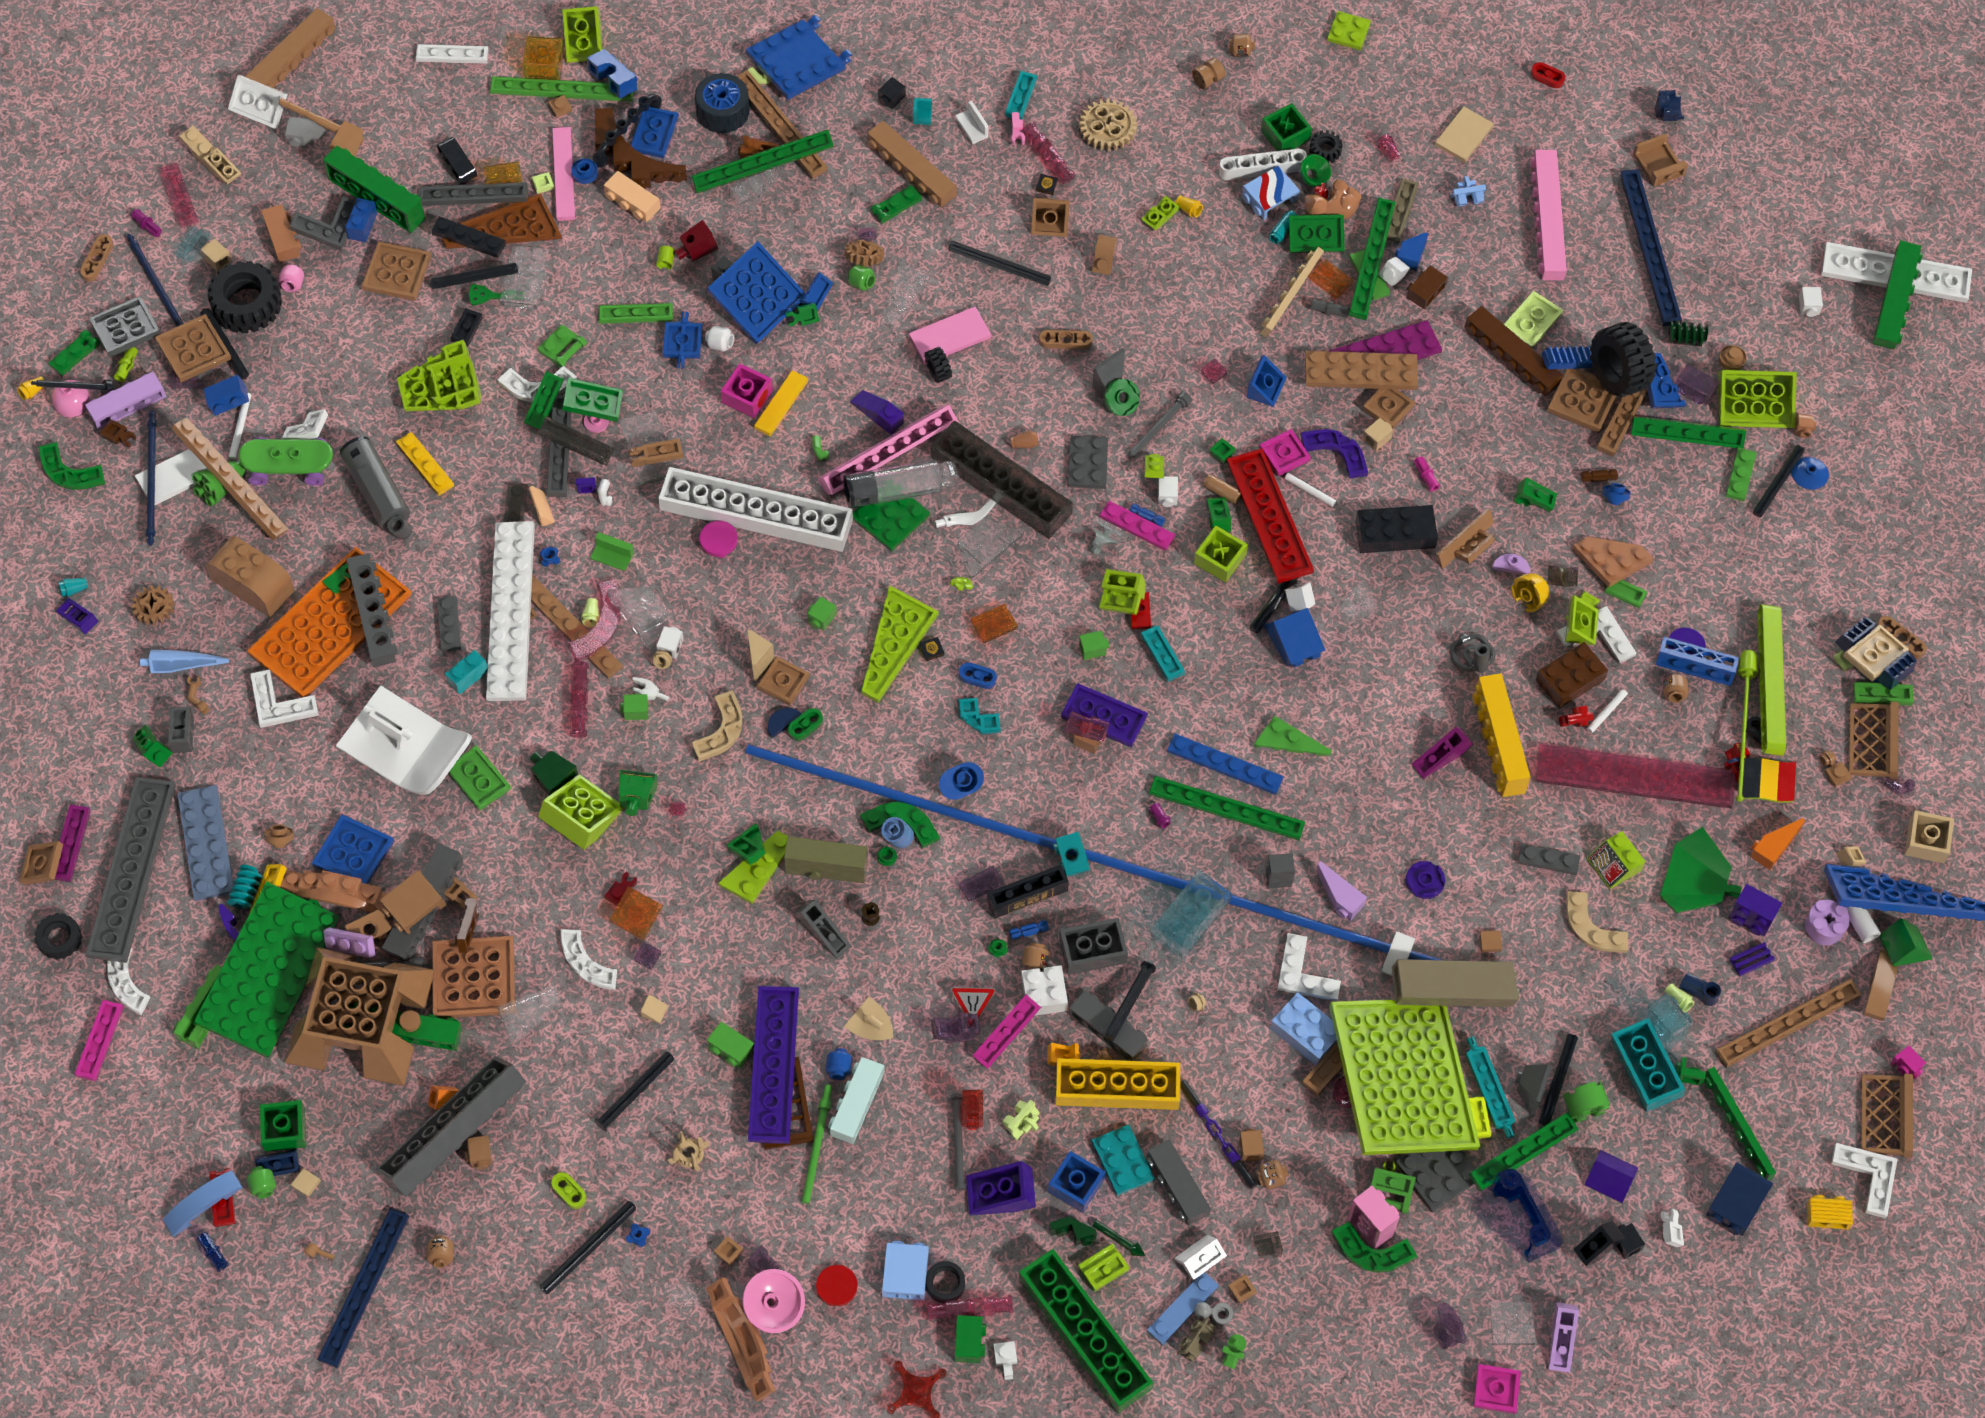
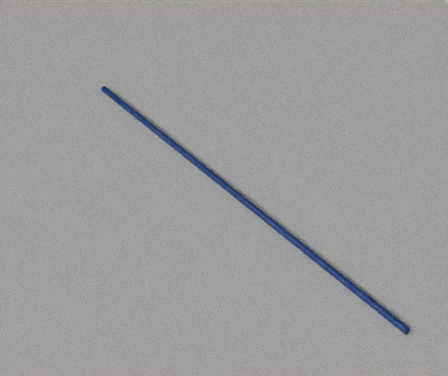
[746,744,1441,960]

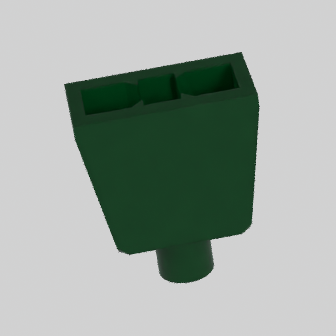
[530,751,578,796]

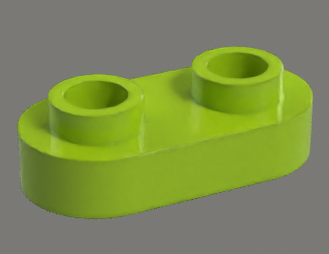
[551,1172,587,1209]

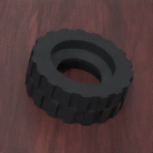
[34,913,82,960]

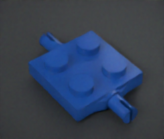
[663,311,703,369]

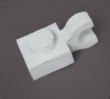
[1661,1209,1684,1247]
[993,1341,1017,1380]

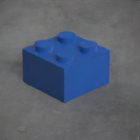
[1048,1151,1106,1213]

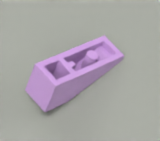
[1316,861,1367,921]
[1549,1302,1579,1373]

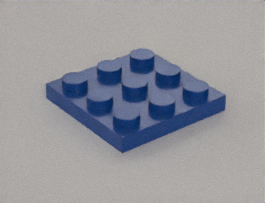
[312,814,395,884]

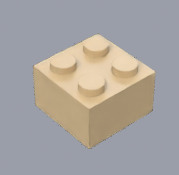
[1905,810,1954,864]

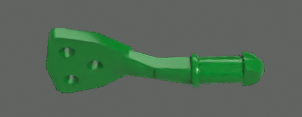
[469,284,528,306]

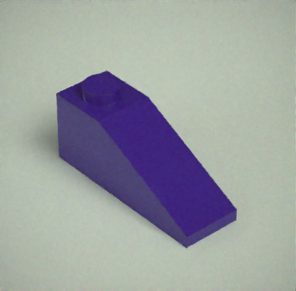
[850,390,904,435]

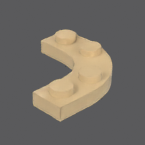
[692,690,743,762]
[1567,891,1628,953]

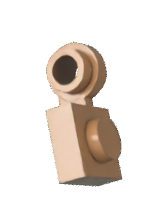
[1820,750,1853,788]

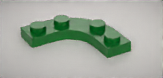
[38,442,106,490]
[860,802,940,848]
[1331,1221,1417,1273]

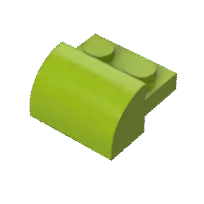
[1099,569,1145,615]

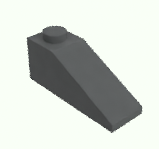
[794,900,852,959]

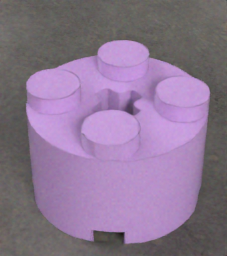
[1805,900,1850,945]

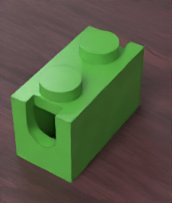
[707,1021,754,1069]

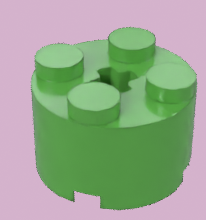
[1563,1081,1610,1123]

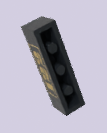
[987,865,1069,919]

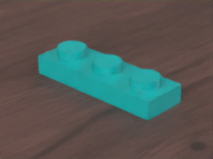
[1005,71,1038,120]
[1141,625,1185,682]

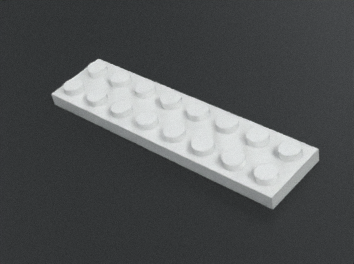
[1821,242,1972,303]

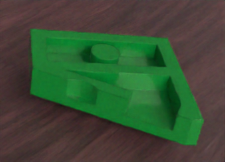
[726,823,766,865]

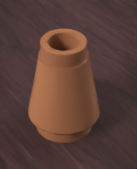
[1011,430,1039,448]

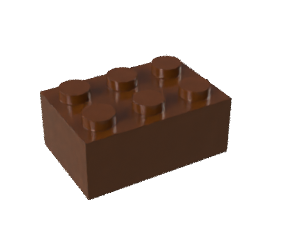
[1536,642,1608,709]

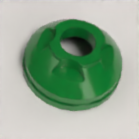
[1299,154,1331,187]

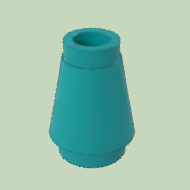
[58,577,88,598]

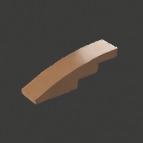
[1863,950,1898,1021]

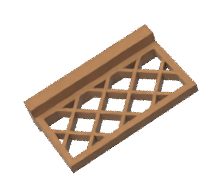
[1849,702,1899,780]
[1861,1074,1913,1158]

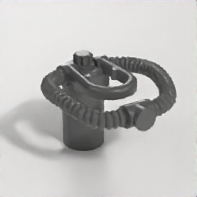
[1450,633,1495,673]

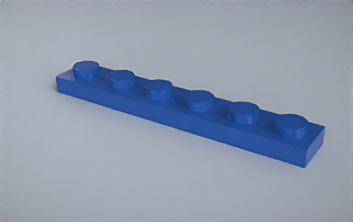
[1167,734,1284,795]

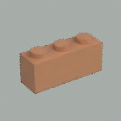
[261,204,302,263]

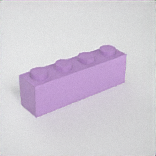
[85,372,166,430]

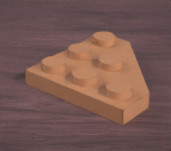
[1572,537,1654,587]

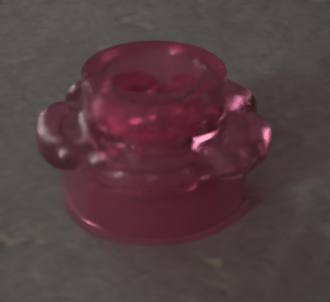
[668,802,688,816]

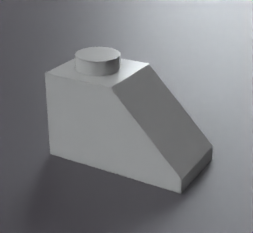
[285,117,327,147]

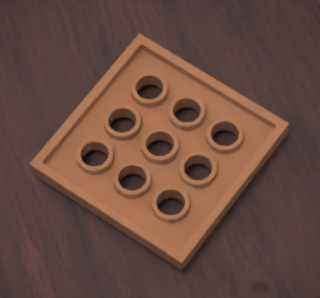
[432,936,516,1019]

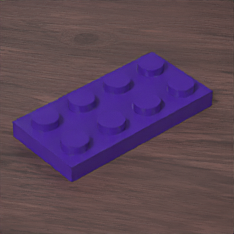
[1061,683,1148,748]

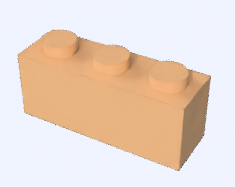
[604,171,661,223]

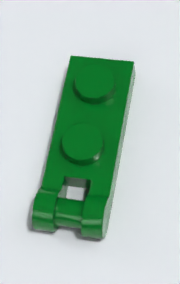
[870,185,922,224]
[48,330,100,376]

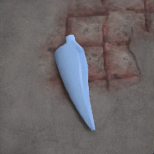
[140,650,229,673]

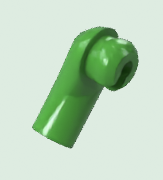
[812,435,829,461]

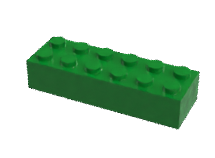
[323,145,425,233]

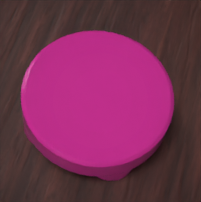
[699,521,738,558]

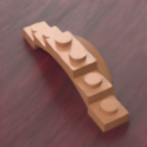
[280,870,388,913]
[706,1278,776,1401]

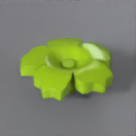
[950,577,973,591]

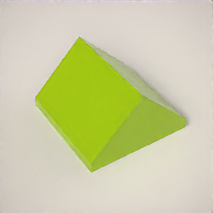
[1565,595,1599,645]

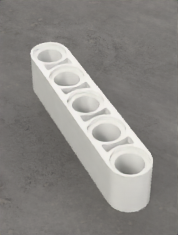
[1219,149,1307,180]

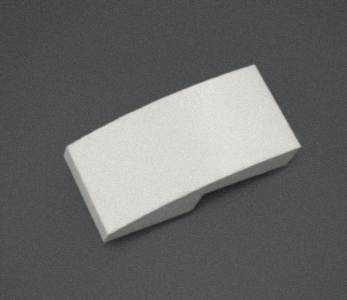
[1381,931,1415,976]

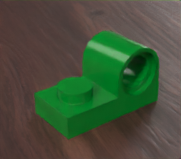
[1514,477,1557,512]
[1207,497,1231,533]

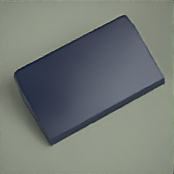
[255,1149,300,1176]

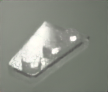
[497,985,562,1045]

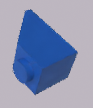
[1394,232,1429,271]

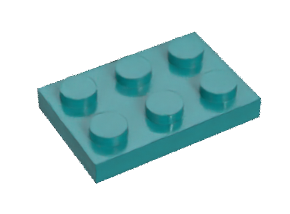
[1091,1124,1155,1196]

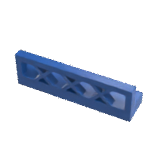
[1656,637,1739,686]

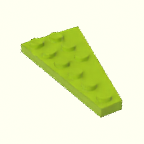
[862,585,939,703]

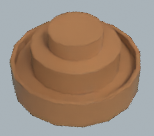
[1719,345,1747,370]
[264,824,294,848]

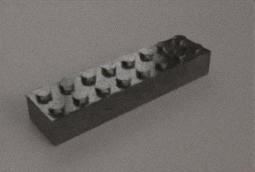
[931,420,1073,539]

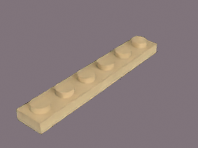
[1259,247,1324,337]

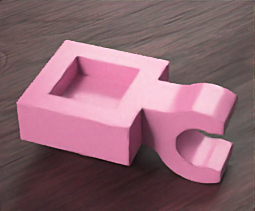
[1012,112,1025,145]

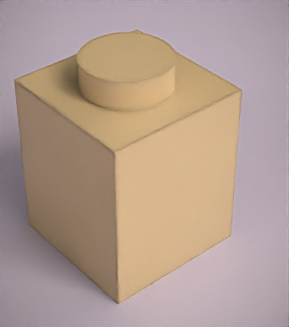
[201,239,232,272]
[1363,418,1393,451]

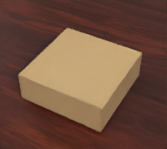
[291,1168,321,1198]

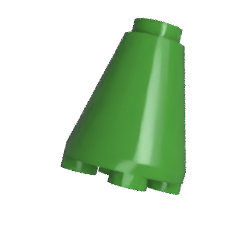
[191,461,246,507]

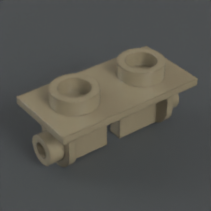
[1178,1318,1215,1362]

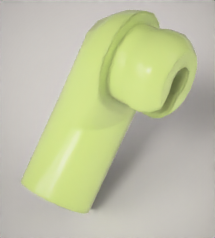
[748,67,771,85]

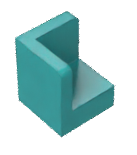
[913,98,932,125]

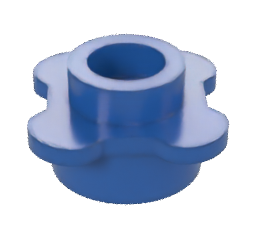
[540,547,560,567]
[626,1224,650,1247]

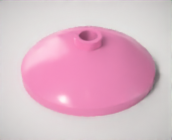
[742,1269,805,1333]

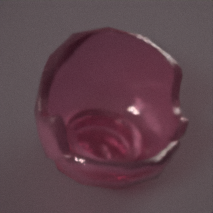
[1332,1075,1352,1108]

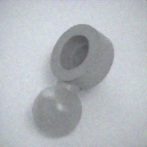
[1194,1302,1233,1326]

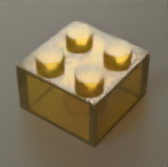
[522,36,564,80]

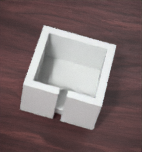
[1021,965,1068,1015]

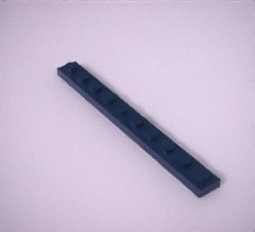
[1620,169,1682,326]

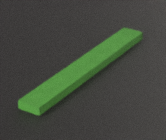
[490,76,634,102]

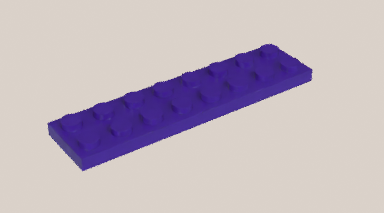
[748,986,799,1144]

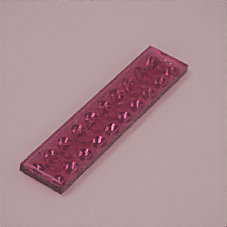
[1536,744,1735,809]

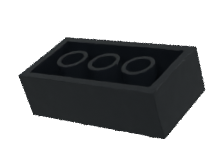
[1355,505,1438,553]

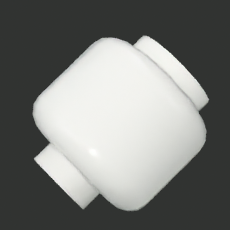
[705,326,734,352]

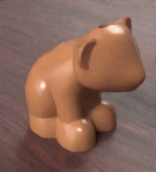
[1304,179,1362,219]

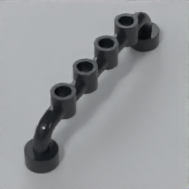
[593,93,662,168]

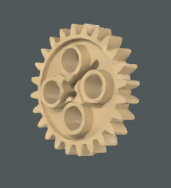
[1079,99,1138,151]

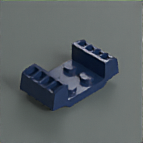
[1835,616,1917,690]

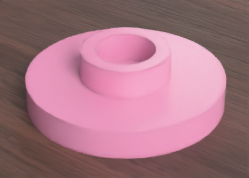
[584,416,609,433]

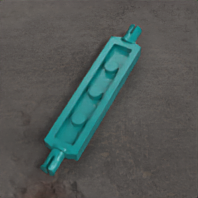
[1465,1036,1515,1139]

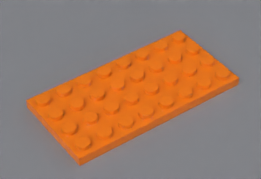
[247,547,412,698]

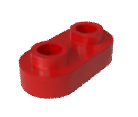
[1531,62,1566,88]

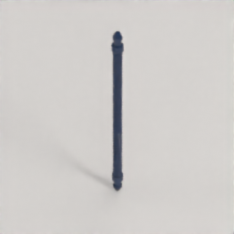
[127,234,184,327]
[146,411,157,546]

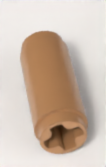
[1203,474,1241,504]

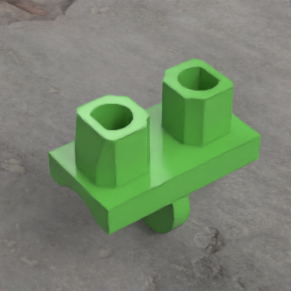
[1222,1334,1247,1369]

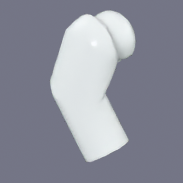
[597,479,613,506]

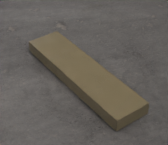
[1387,178,1419,243]

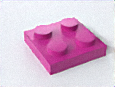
[1259,429,1311,476]
[1473,1364,1521,1414]

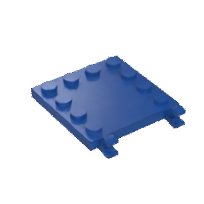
[746,15,852,100]

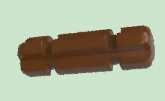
[1581,469,1618,483]

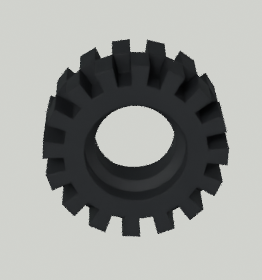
[1309,130,1343,163]
[924,347,952,383]

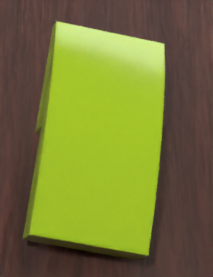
[1141,196,1180,231]

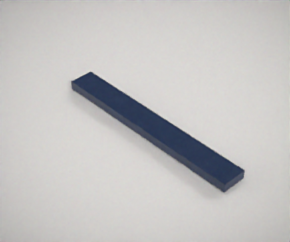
[317,1208,410,1368]

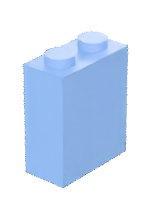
[882,1241,929,1300]

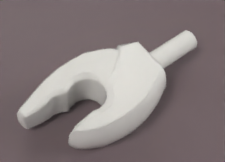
[632,677,670,701]

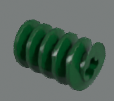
[1668,320,1709,347]

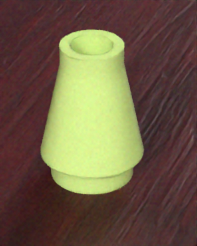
[581,598,600,628]
[1664,984,1694,1013]

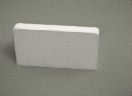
[955,101,988,145]
[1175,1235,1227,1280]

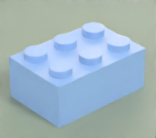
[1270,992,1337,1066]

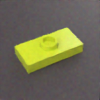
[1469,1096,1491,1139]

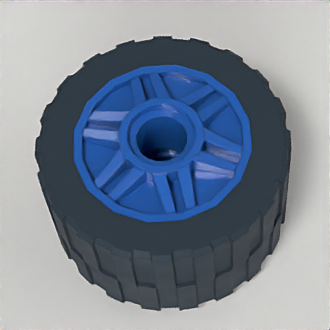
[695,73,750,133]

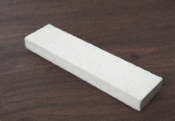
[416,44,489,64]

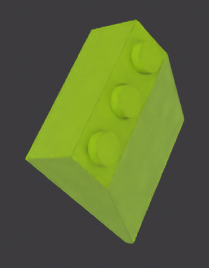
[538,774,624,850]

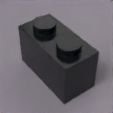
[1573,1221,1625,1266]

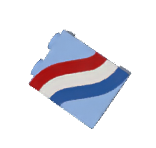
[1242,166,1300,220]

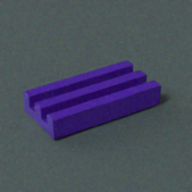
[1729,942,1775,977]

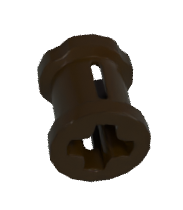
[861,902,880,926]

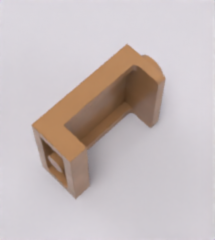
[1633,133,1688,187]
[380,870,446,934]

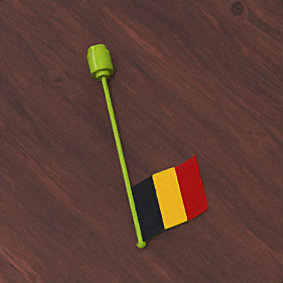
[1736,650,1796,803]

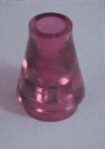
[1377,134,1401,161]

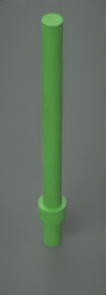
[802,1085,832,1204]

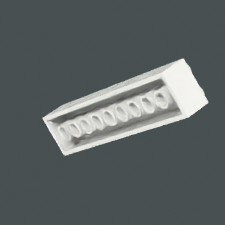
[659,467,853,552]

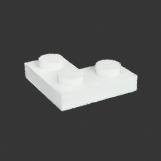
[281,409,328,440]

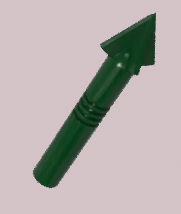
[1092,1220,1146,1256]

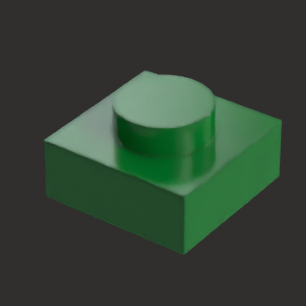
[1209,438,1236,464]

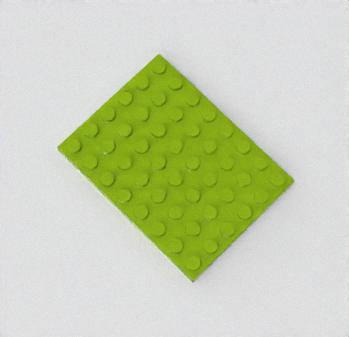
[1329,1000,1480,1155]

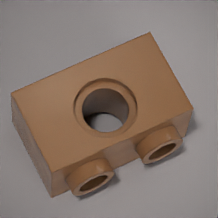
[345,908,392,940]

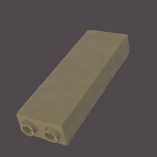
[1392,959,1520,1007]

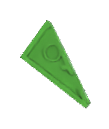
[1254,716,1332,756]

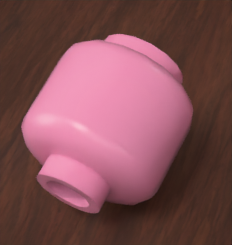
[278,265,304,292]

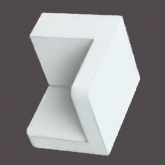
[1285,582,1315,611]

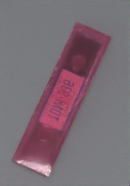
[160,163,199,228]

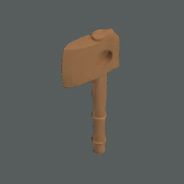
[278,97,365,157]

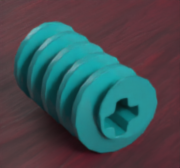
[227,864,263,909]

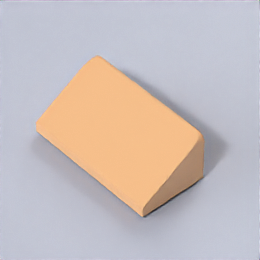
[529,486,555,526]

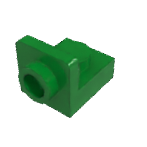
[1675,1056,1706,1086]

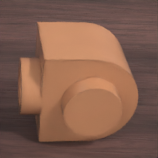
[1794,414,1817,438]

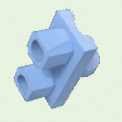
[1450,176,1486,207]

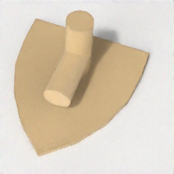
[844,997,893,1040]

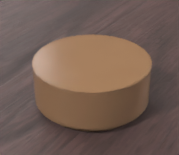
[400,1010,421,1032]

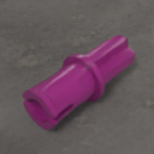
[131,209,162,237]

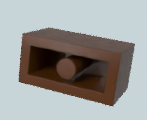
[1407,265,1448,309]

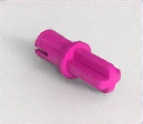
[1414,456,1440,492]

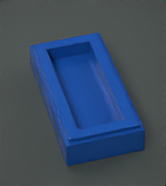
[800,272,833,311]

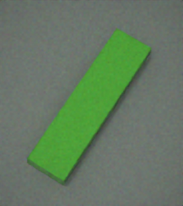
[599,303,673,324]

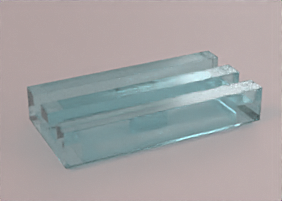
[174,226,210,263]

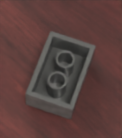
[1059,918,1128,975]

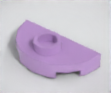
[1492,554,1530,575]

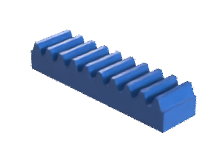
[1541,346,1593,369]

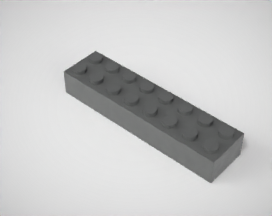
[375,1056,526,1197]

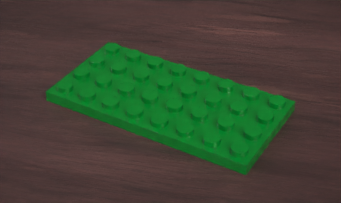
[193,881,340,1058]

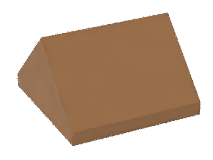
[1031,198,1070,237]

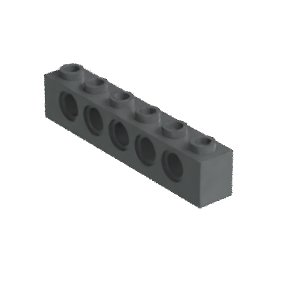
[346,553,398,667]

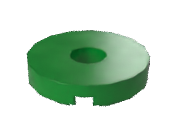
[1104,379,1140,416]

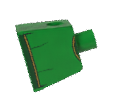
[619,770,658,816]

